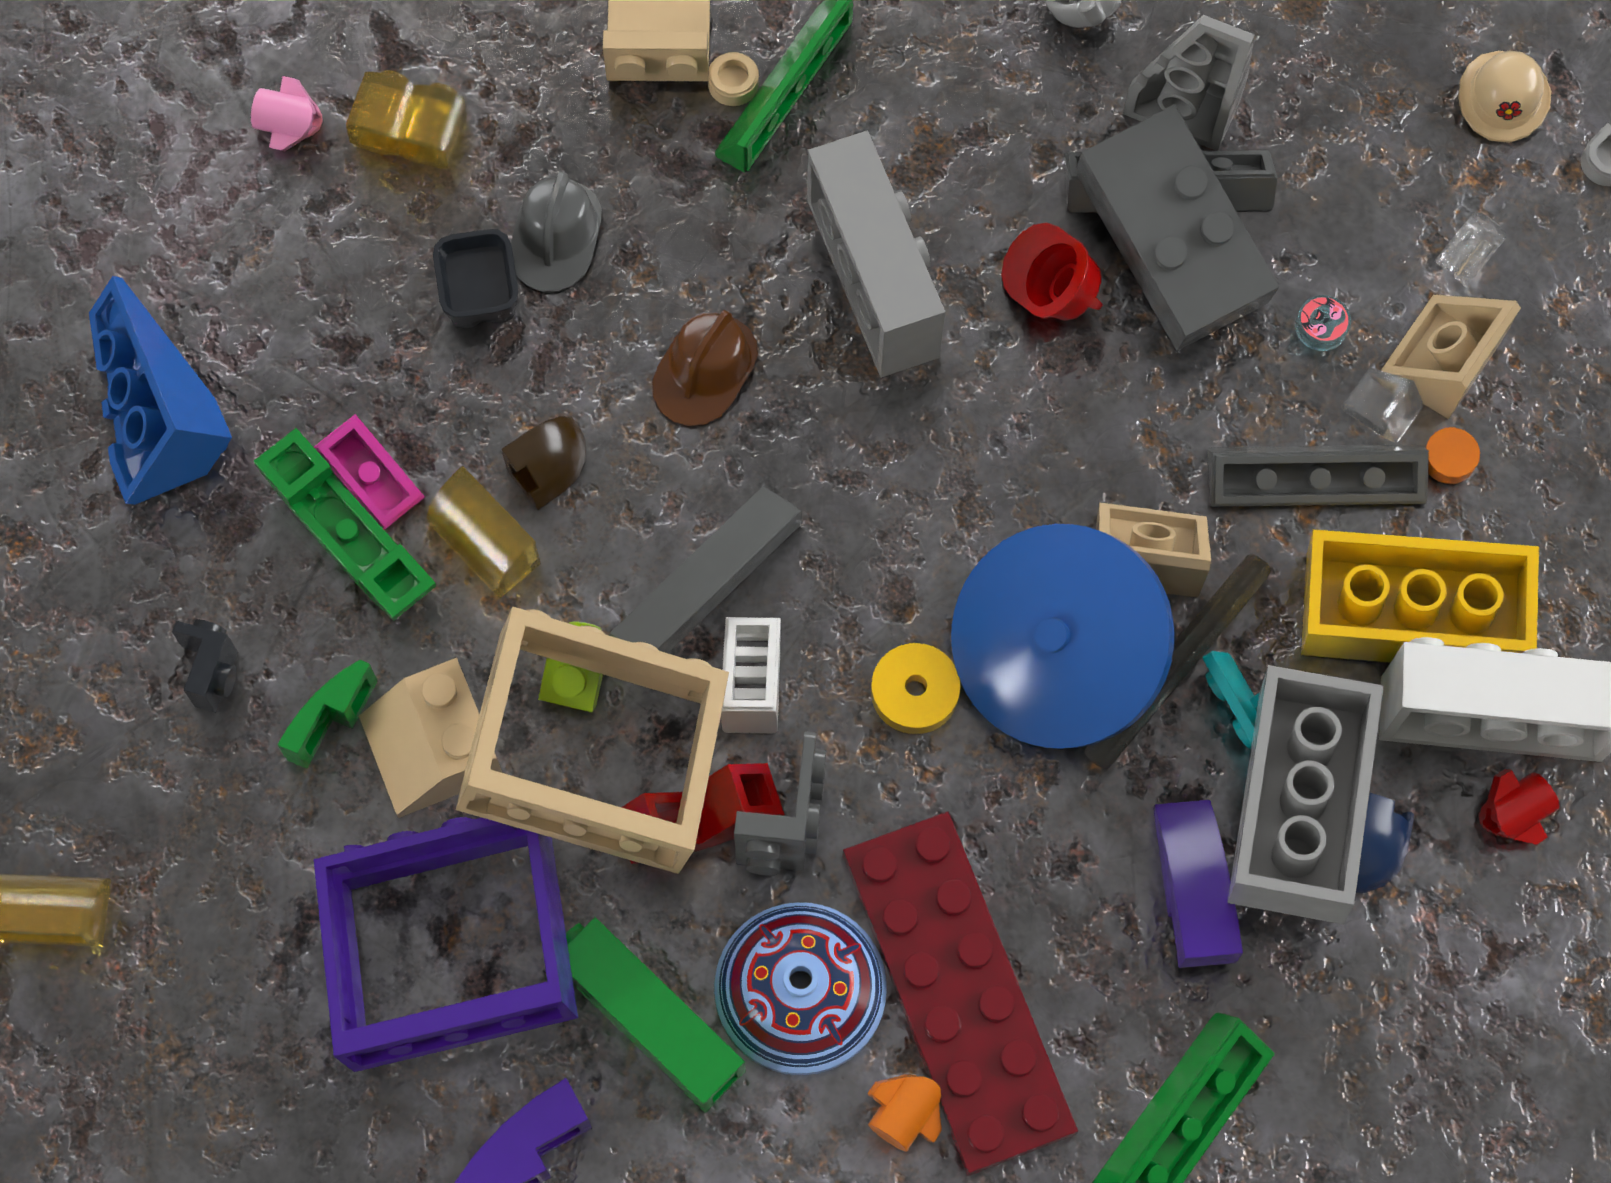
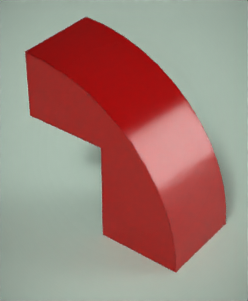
[621,763,785,864]

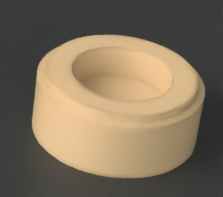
[708,52,759,106]

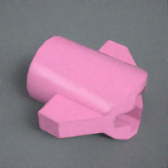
[251,76,323,151]

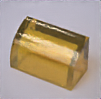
[427,466,541,599]
[0,874,111,947]

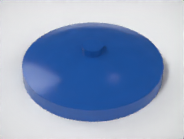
[951,524,1175,748]

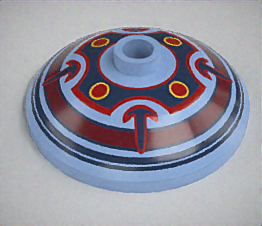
[714,903,887,1075]

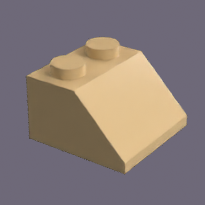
[359,658,502,818]

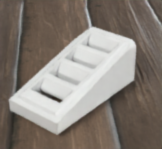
[721,617,781,734]

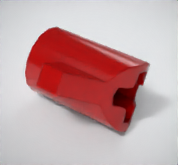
[1478,769,1560,845]

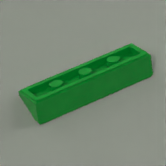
[715,0,853,173]
[1092,1012,1275,1183]

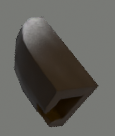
[501,416,586,510]

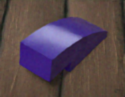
[1153,800,1243,968]
[454,1078,592,1183]

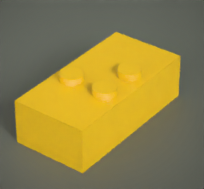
[1301,529,1539,662]

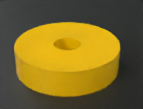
[871,643,960,734]

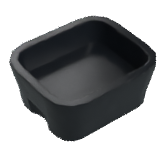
[433,229,519,328]

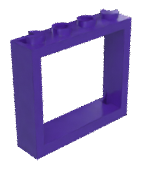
[313,817,578,1072]

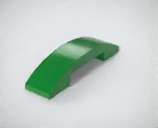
[253,428,436,621]

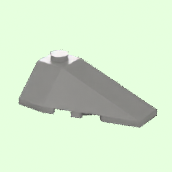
[1123,15,1255,151]

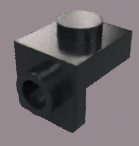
[172,619,238,713]

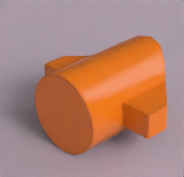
[867,1074,942,1152]

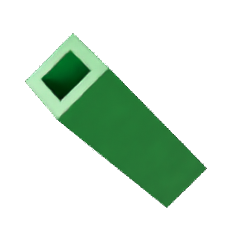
[566,917,746,1114]

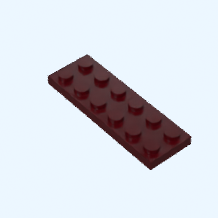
[843,811,1078,1176]

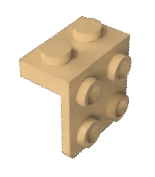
[603,0,710,81]

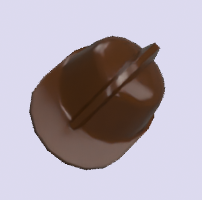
[652,310,758,427]

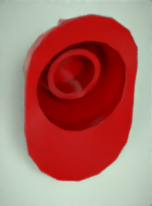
[1001,222,1103,321]

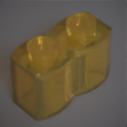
[346,70,467,168]

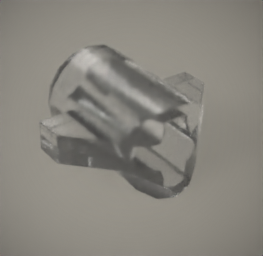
[1435,212,1507,287]

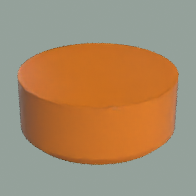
[1425,427,1480,484]

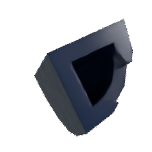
[1356,793,1414,893]

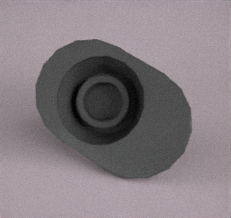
[511,171,602,292]

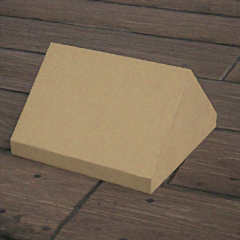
[1379,295,1521,419]
[1096,502,1211,598]

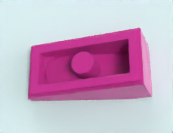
[314,414,425,530]

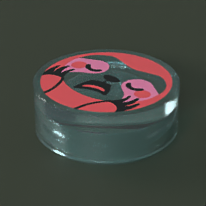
[1295,295,1351,351]

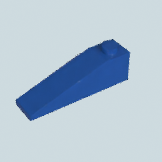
[89,276,232,505]

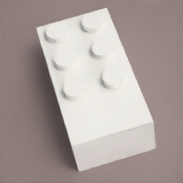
[1379,637,1611,762]

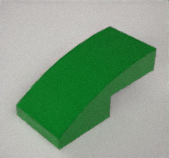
[277,660,378,769]

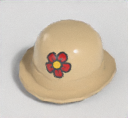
[1458,51,1551,143]

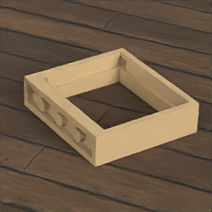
[456,607,729,874]

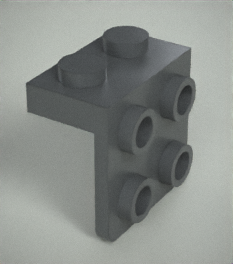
[734,731,826,875]

